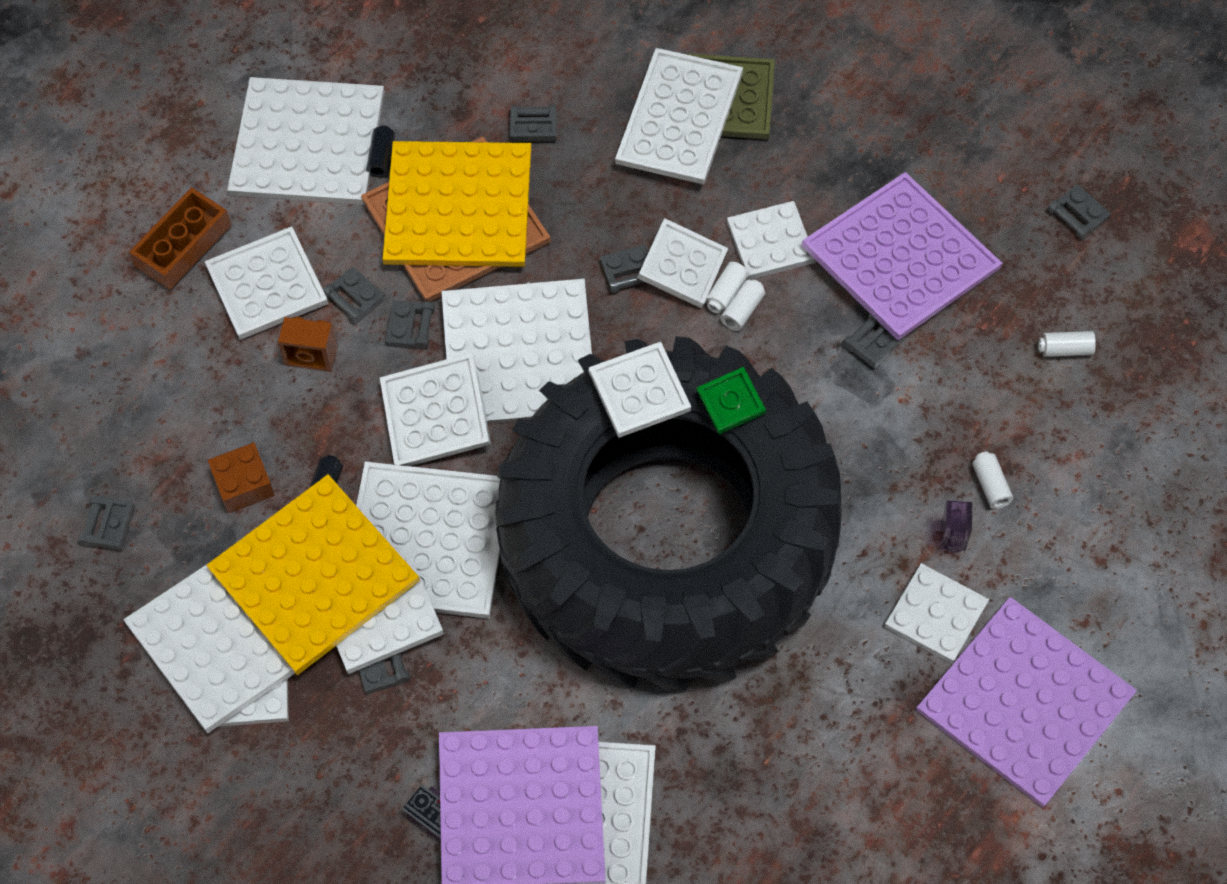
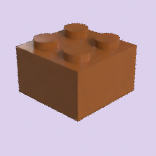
[278,317,338,372]
[208,442,275,514]

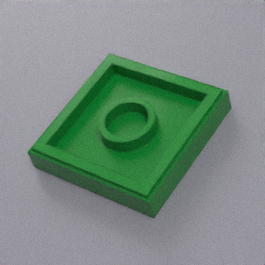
[696,367,766,434]

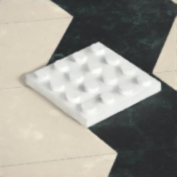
[204,227,328,340]
[380,353,491,466]
[336,545,444,674]

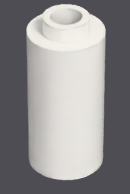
[705,262,749,314]
[720,280,765,331]
[1038,331,1096,357]
[972,452,1014,509]

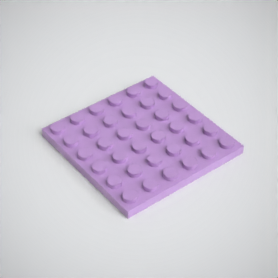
[801,172,1002,340]
[916,597,1137,808]
[439,726,606,884]

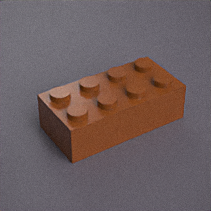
[129,187,231,290]

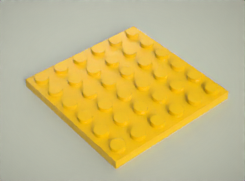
[383,141,532,267]
[206,475,420,675]

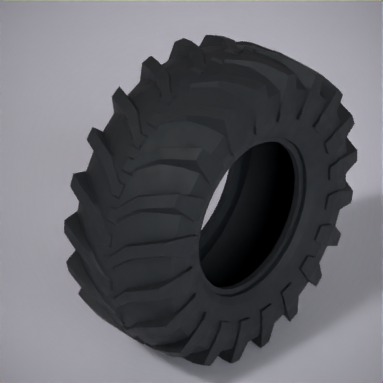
[495,336,841,691]

